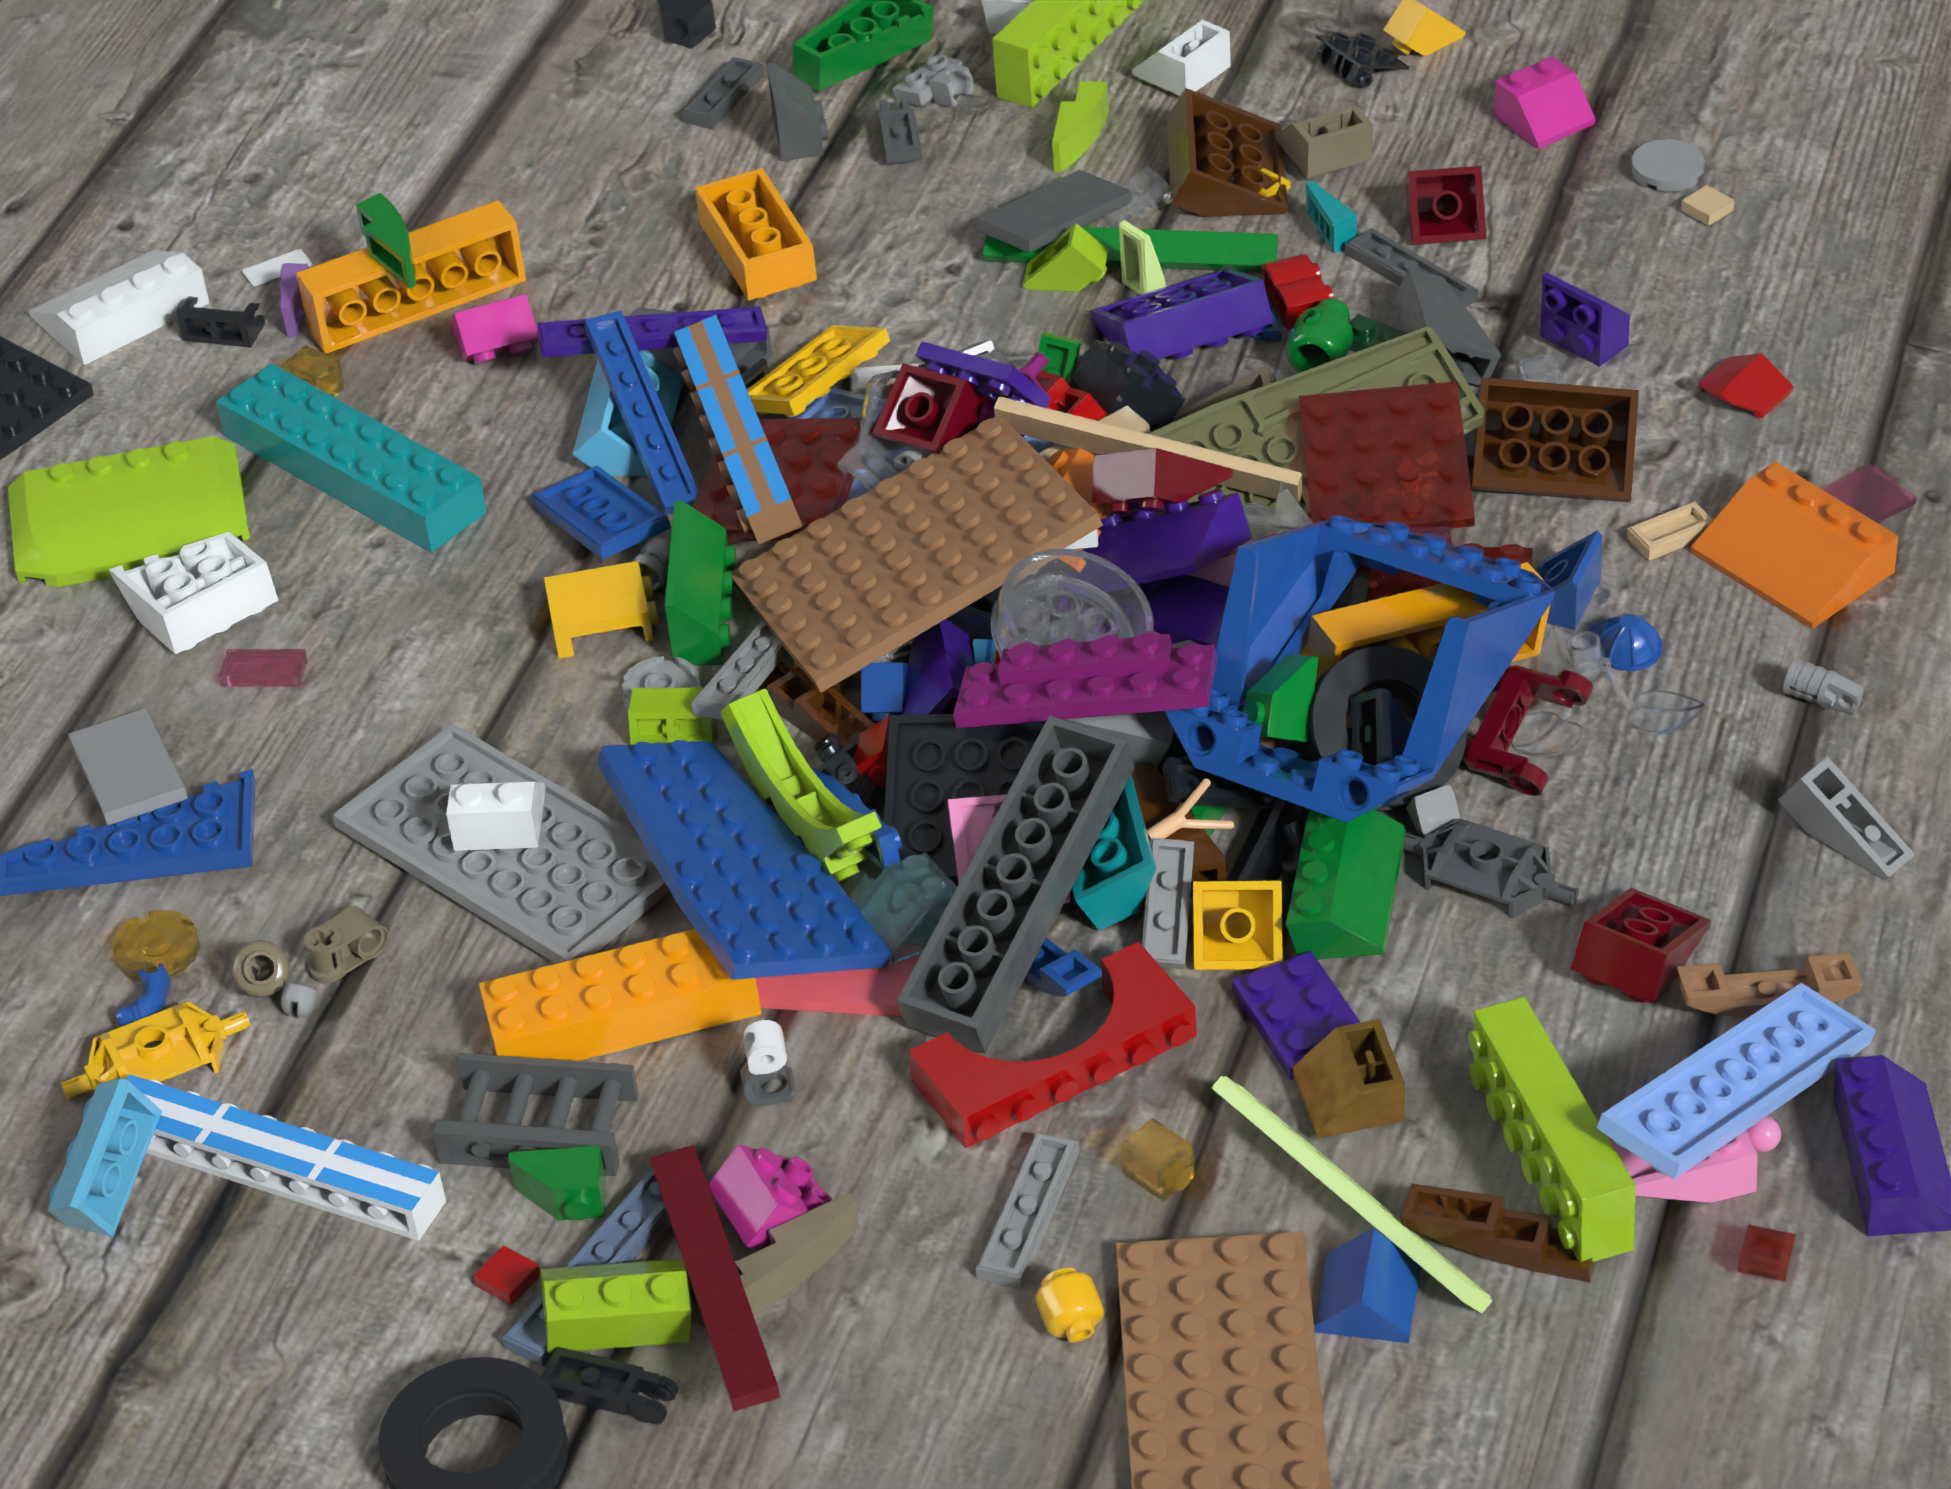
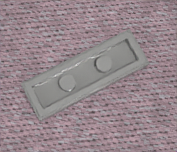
[1142,838,1194,969]

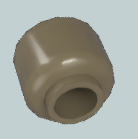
[232,940,289,997]

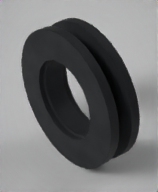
[1302,646,1467,812]
[379,1357,568,1489]

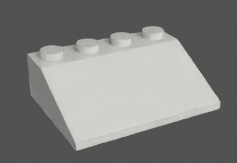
[28,250,209,365]

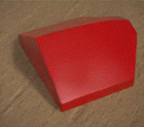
[1698,353,1793,418]

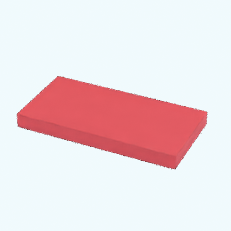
[755,941,927,1017]

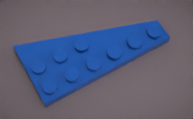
[0,769,256,896]

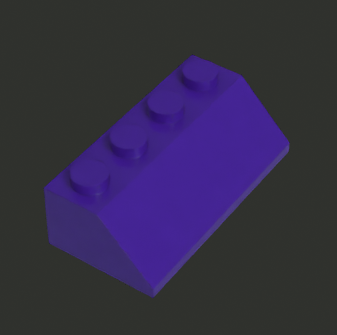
[1833,1055,1951,1237]

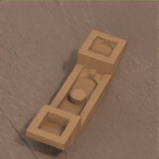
[1675,952,1863,1017]

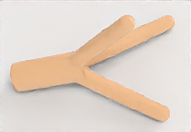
[1146,779,1234,842]

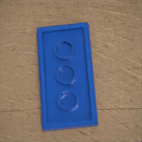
[531,466,671,560]

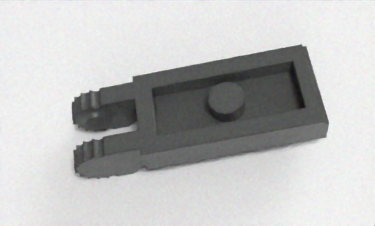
[879,96,922,164]

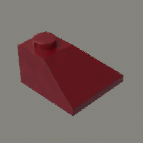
[1405,166,1487,245]
[872,363,987,453]

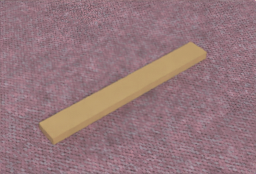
[994,397,1302,505]

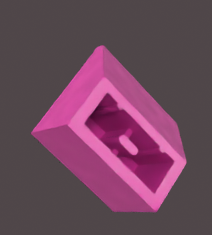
[708,1144,833,1250]

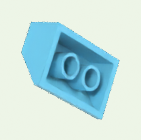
[47,1078,162,1237]

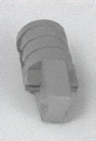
[1783,658,1863,714]

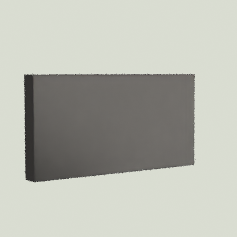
[977,170,1132,253]

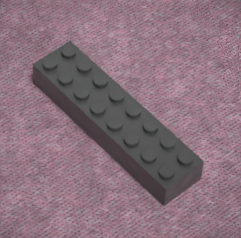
[896,715,1135,1054]

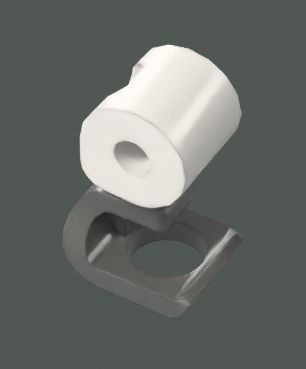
[740,1020,795,1106]

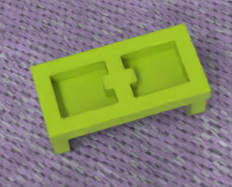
[628,688,716,745]

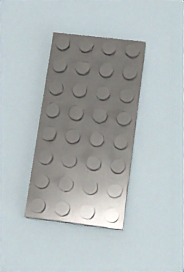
[332,723,670,964]

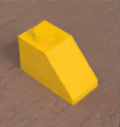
[1383,0,1466,56]

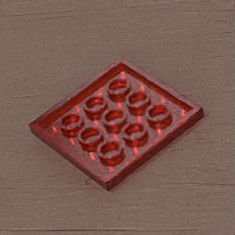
[1299,381,1475,532]
[692,417,873,541]

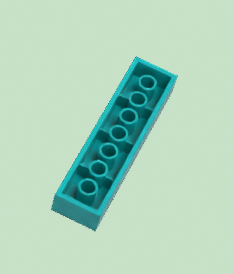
[216,363,487,553]

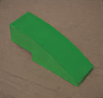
[356,193,416,289]

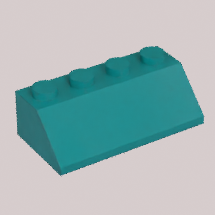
[1072,775,1156,931]

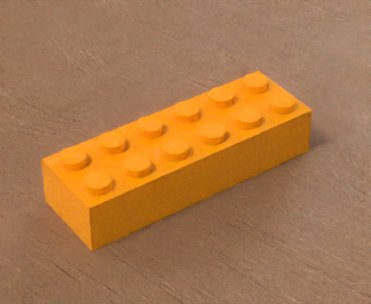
[296,200,526,354]
[1305,562,1550,696]
[479,929,762,1061]

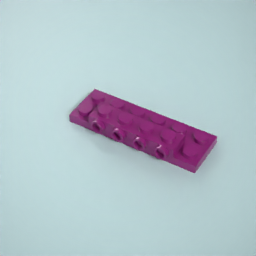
[953,631,1218,728]

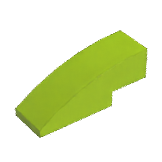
[1052,81,1109,172]

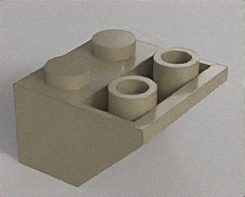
[1275,105,1373,178]

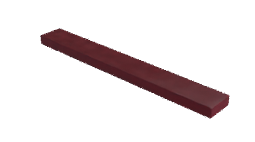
[650,1145,781,1412]

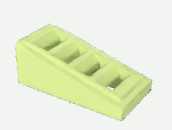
[1119,220,1166,295]

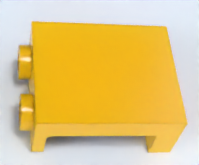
[544,561,659,659]

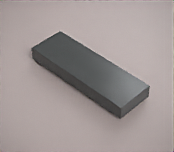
[681,57,764,130]

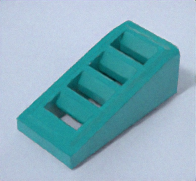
[1306,180,1357,253]

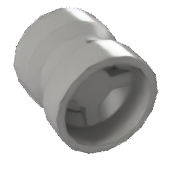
[632,537,671,592]

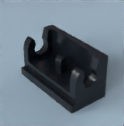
[176,296,266,348]

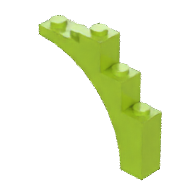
[720,688,882,882]

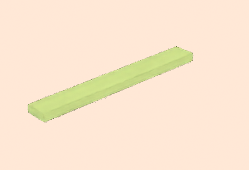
[1212,1076,1492,1313]

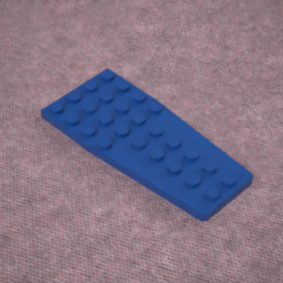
[597,740,891,980]

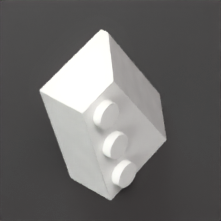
[109,532,278,654]

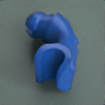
[116,963,171,1027]

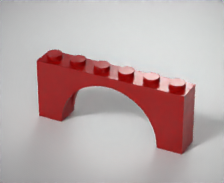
[908,941,1197,1148]

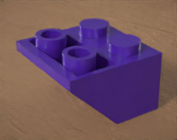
[1540,273,1630,367]

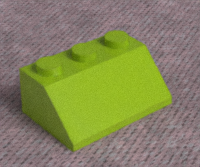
[540,1259,691,1353]

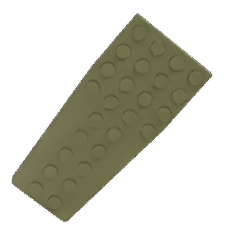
[1134,327,1484,538]

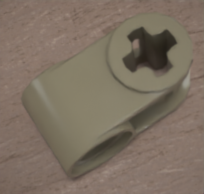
[303,906,389,983]

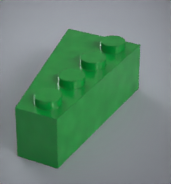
[793,0,934,91]

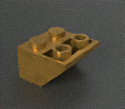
[1292,1019,1405,1139]

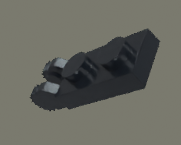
[541,1347,679,1425]

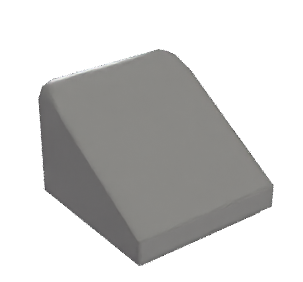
[1406,784,1460,838]

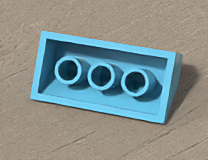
[573,350,683,476]

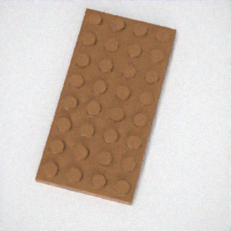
[1116,1231,1331,1489]

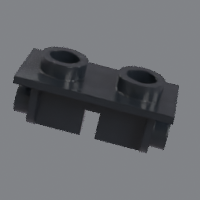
[810,731,858,784]

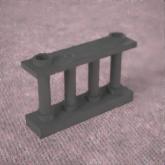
[433,1053,639,1176]

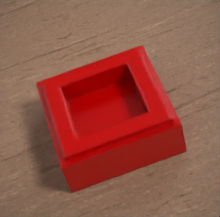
[473,1245,540,1305]

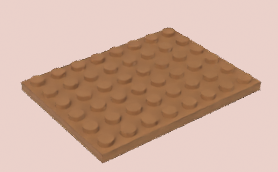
[732,417,1103,693]

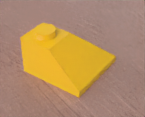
[1193,881,1283,970]

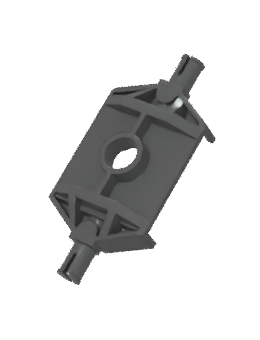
[1403,819,1579,918]

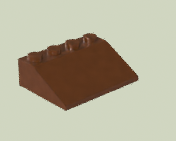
[1166,88,1288,217]
[1472,377,1639,502]

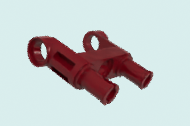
[1461,665,1594,796]

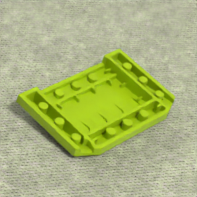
[8,436,250,587]

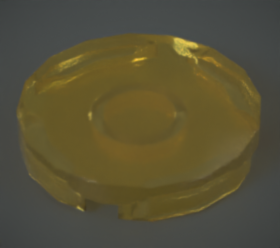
[112,910,200,980]

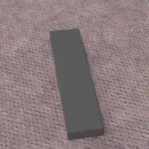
[1345,228,1478,307]

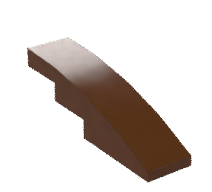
[754,661,875,754]
[1400,1184,1596,1283]

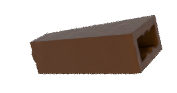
[1131,763,1226,905]

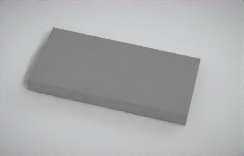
[68,708,188,825]

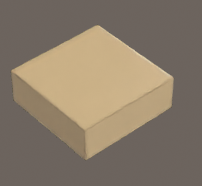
[1681,185,1734,226]

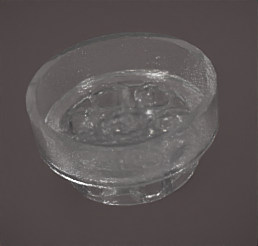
[991,549,1154,661]

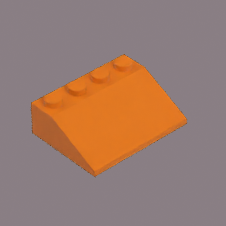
[1690,462,1899,629]

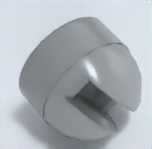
[281,983,319,1018]

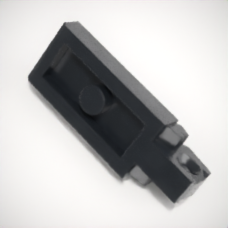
[1162,757,1277,809]

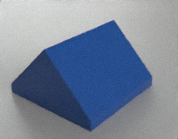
[1536,531,1603,630]
[1314,1228,1421,1343]

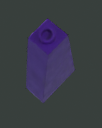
[902,619,976,715]

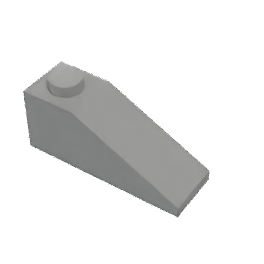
[1778,756,1916,881]

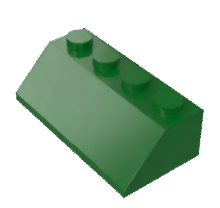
[665,501,737,666]
[1286,809,1406,960]

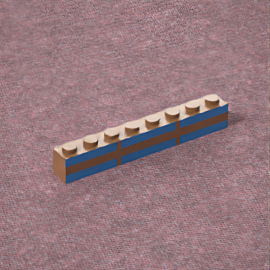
[673,315,803,545]

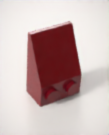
[1092,448,1233,515]
[1570,888,1711,1003]

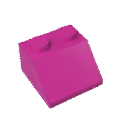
[1495,56,1595,149]
[449,294,538,365]

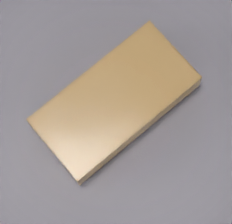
[1627,501,1713,561]

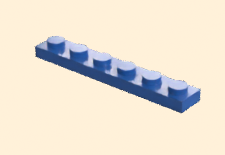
[584,310,701,515]

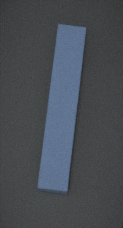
[503,1150,705,1367]

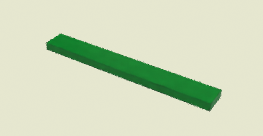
[983,227,1279,272]

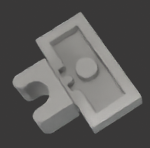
[893,55,974,107]

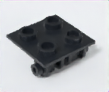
[1315,32,1410,88]

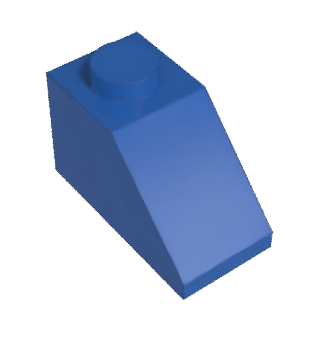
[861,663,909,722]

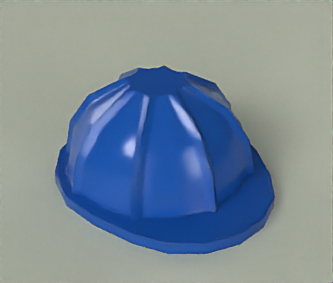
[1585,612,1663,671]

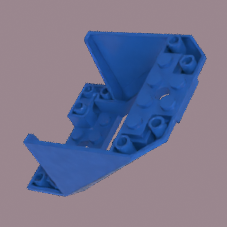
[1166,515,1555,822]

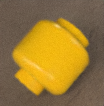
[1035,1268,1105,1343]

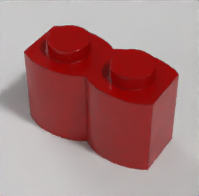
[1262,254,1334,328]

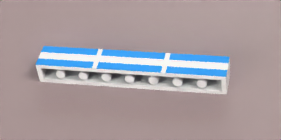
[126,1074,446,1241]

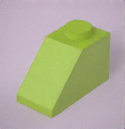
[1022,223,1109,292]

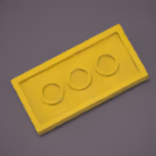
[747,325,890,417]

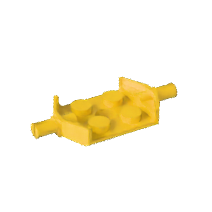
[61,1002,251,1100]

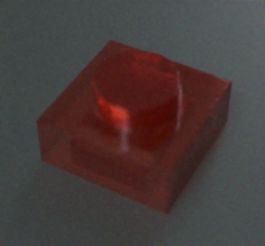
[1738,1224,1796,1282]

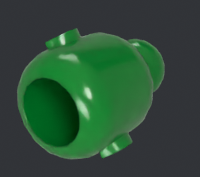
[1286,298,1354,373]

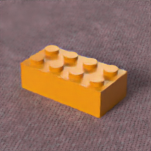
[695,168,817,301]

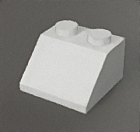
[446,782,546,851]

